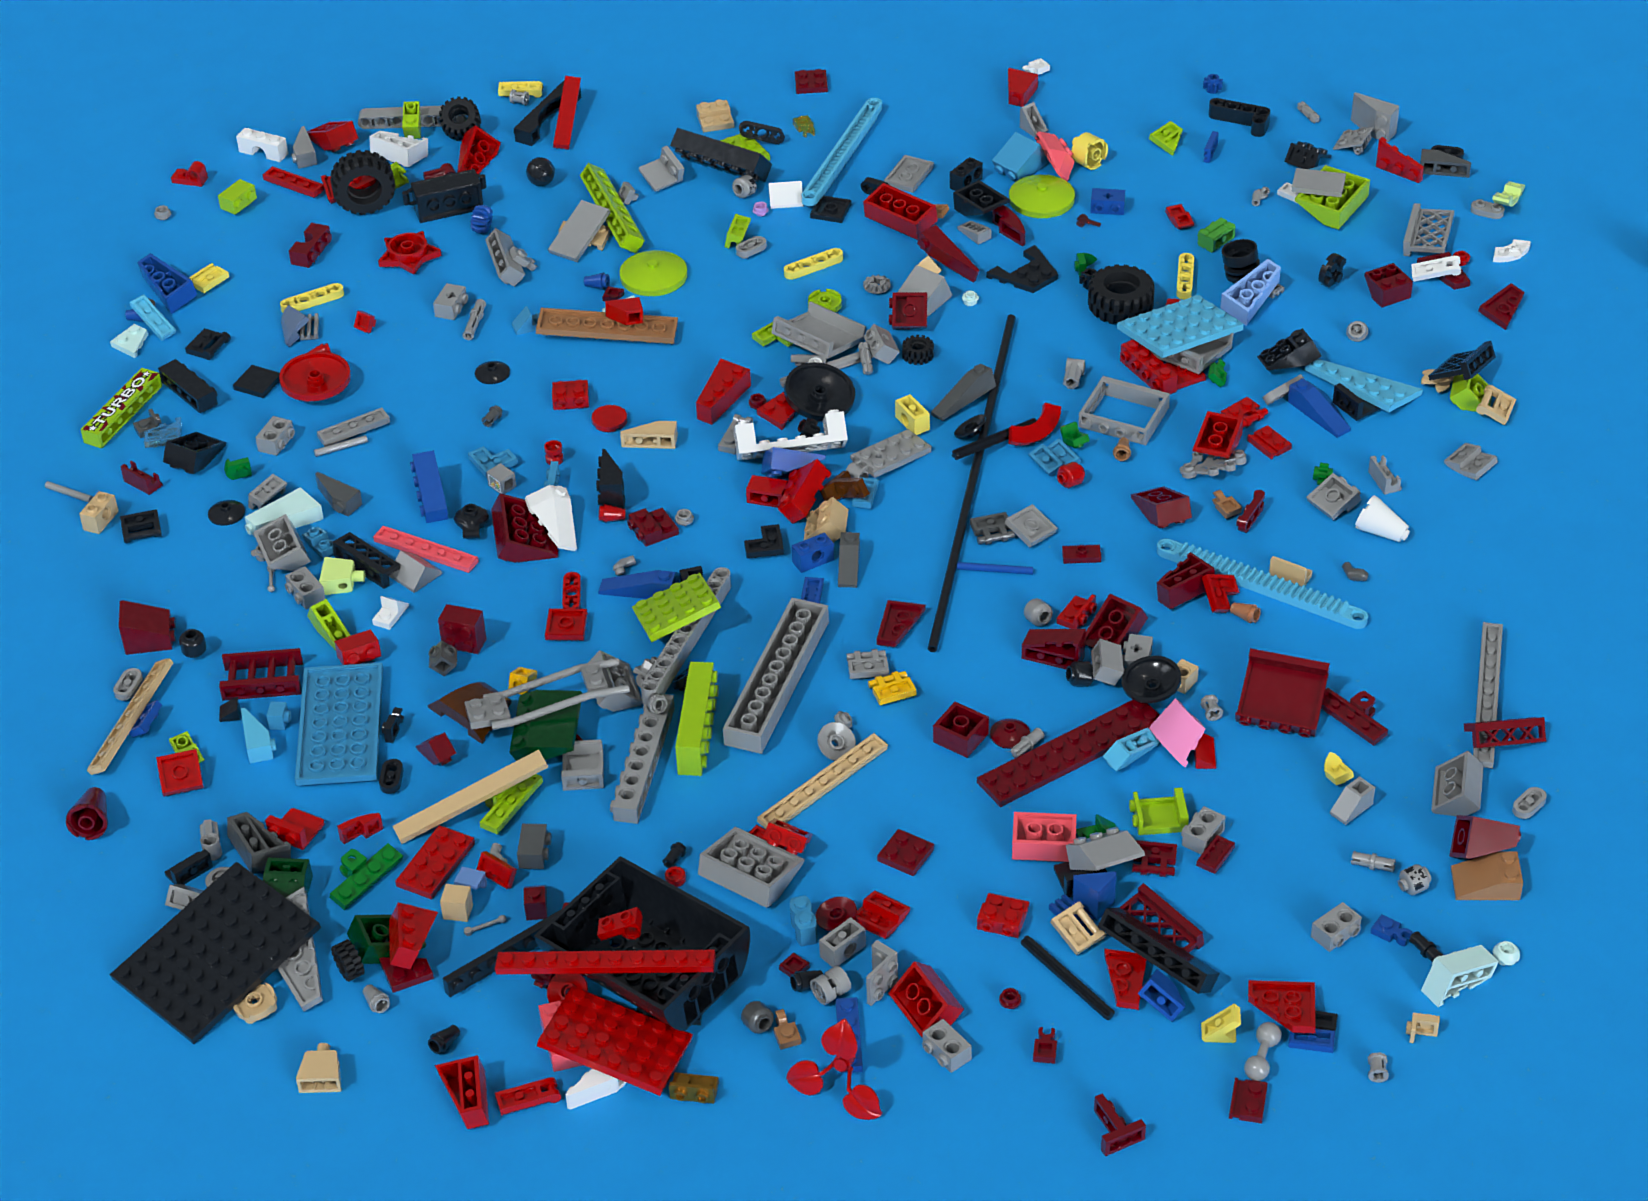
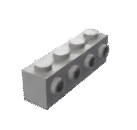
[485,228,525,287]

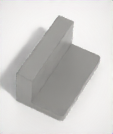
[165,884,204,910]

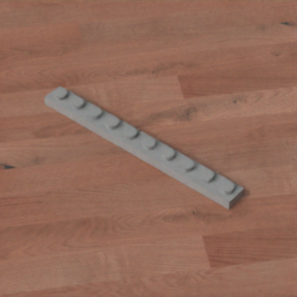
[1473,622,1503,769]

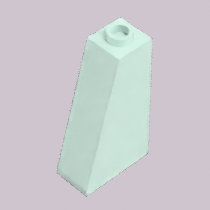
[245,487,324,537]

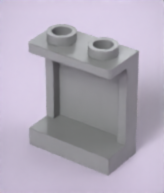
[561,739,604,791]

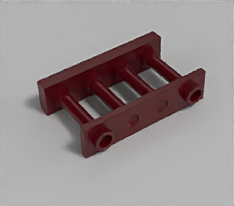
[219,648,303,701]

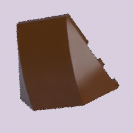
[428,682,512,744]

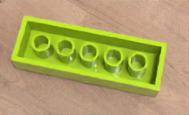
[675,662,719,776]

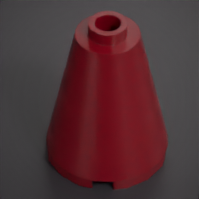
[66,787,108,840]

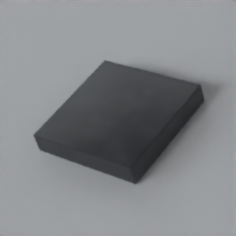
[810,196,851,223]
[233,365,280,398]

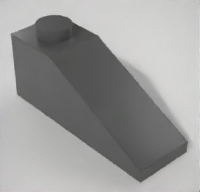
[1420,149,1471,178]
[315,472,362,516]
[838,532,860,588]

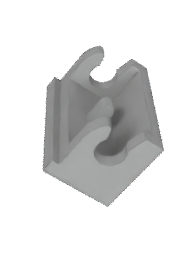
[1368,455,1402,495]
[248,474,287,510]

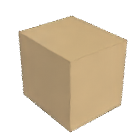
[440,884,473,922]

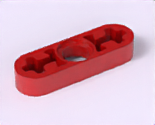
[562,572,581,609]

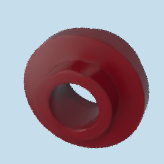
[749,393,767,410]
[999,988,1021,1009]

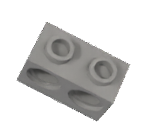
[255,416,295,456]
[285,566,325,609]
[1181,806,1226,855]
[1311,902,1361,952]
[922,1019,972,1073]

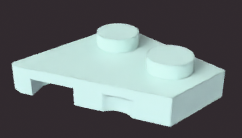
[110,324,148,358]

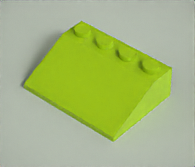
[1295,165,1370,230]

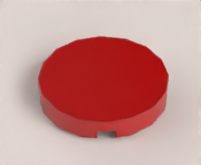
[592,405,627,432]

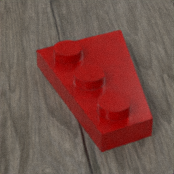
[1376,137,1424,183]
[1104,949,1147,1010]

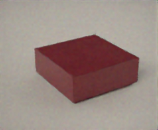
[779,952,810,977]

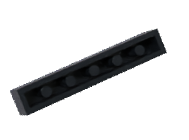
[1098,907,1220,994]

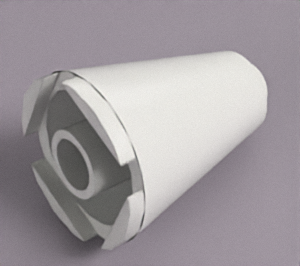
[1355,495,1410,542]

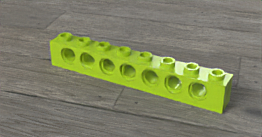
[580,163,645,253]

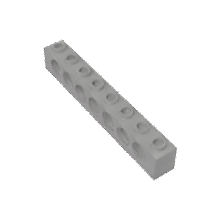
[610,694,675,824]

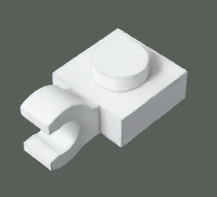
[1022,58,1050,74]

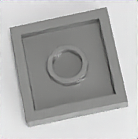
[1005,504,1058,547]

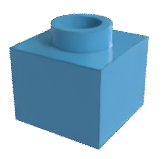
[266,702,291,730]

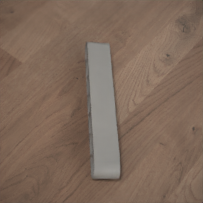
[358,105,467,129]

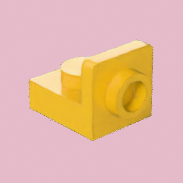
[508,667,537,695]

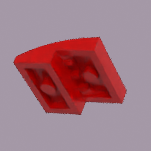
[854,891,910,939]

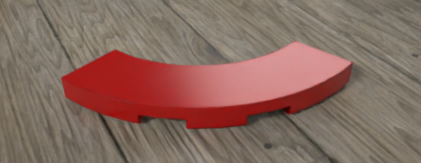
[1008,402,1061,446]

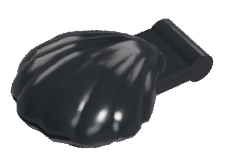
[454,504,489,539]

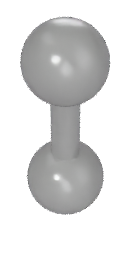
[1244,1022,1281,1081]

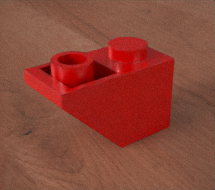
[605,297,643,325]

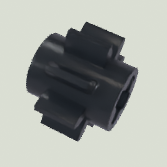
[1079,268,1097,290]
[798,418,820,438]

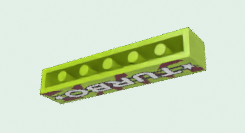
[80,368,162,449]

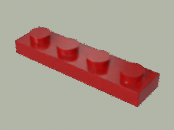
[263,166,325,198]

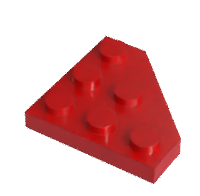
[1248,980,1315,1033]

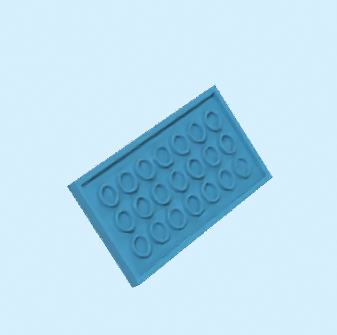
[295,662,383,786]

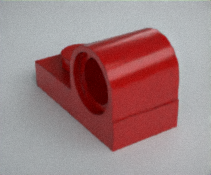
[171,161,208,187]

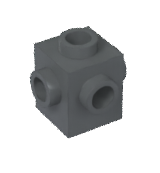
[429,641,457,676]

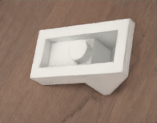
[372,596,409,630]

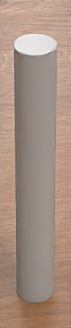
[314,435,368,457]
[45,481,93,503]

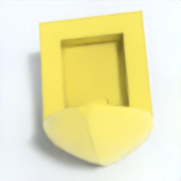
[1324,752,1354,786]

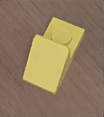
[1201,1004,1241,1043]

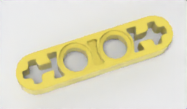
[784,248,843,280]
[1176,253,1194,300]
[280,283,344,313]

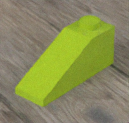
[307,599,351,651]

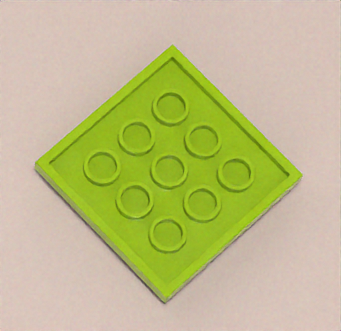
[632,573,721,642]

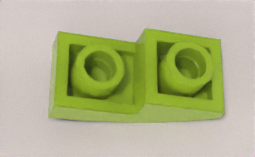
[169,731,204,763]

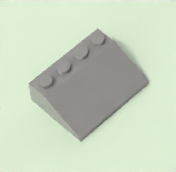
[698,827,804,908]

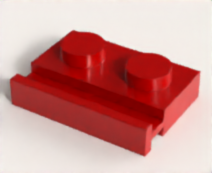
[1247,425,1292,459]

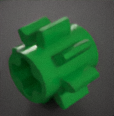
[1313,463,1333,485]

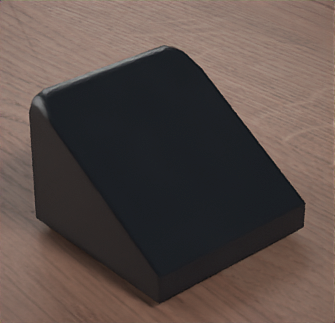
[219,697,240,722]

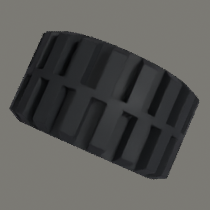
[439,96,481,141]

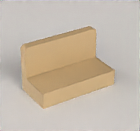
[1269,556,1312,587]

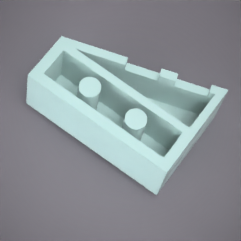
[1421,945,1499,1007]

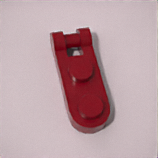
[1236,490,1265,533]

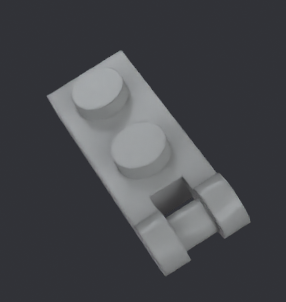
[718,414,753,454]

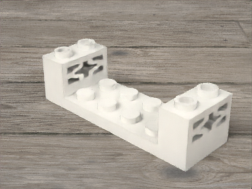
[733,410,848,461]

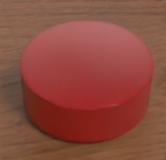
[665,866,686,887]

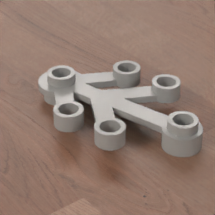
[1180,450,1247,478]

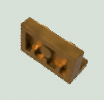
[669,1072,719,1104]

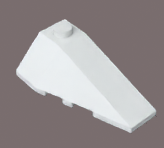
[525,485,577,551]

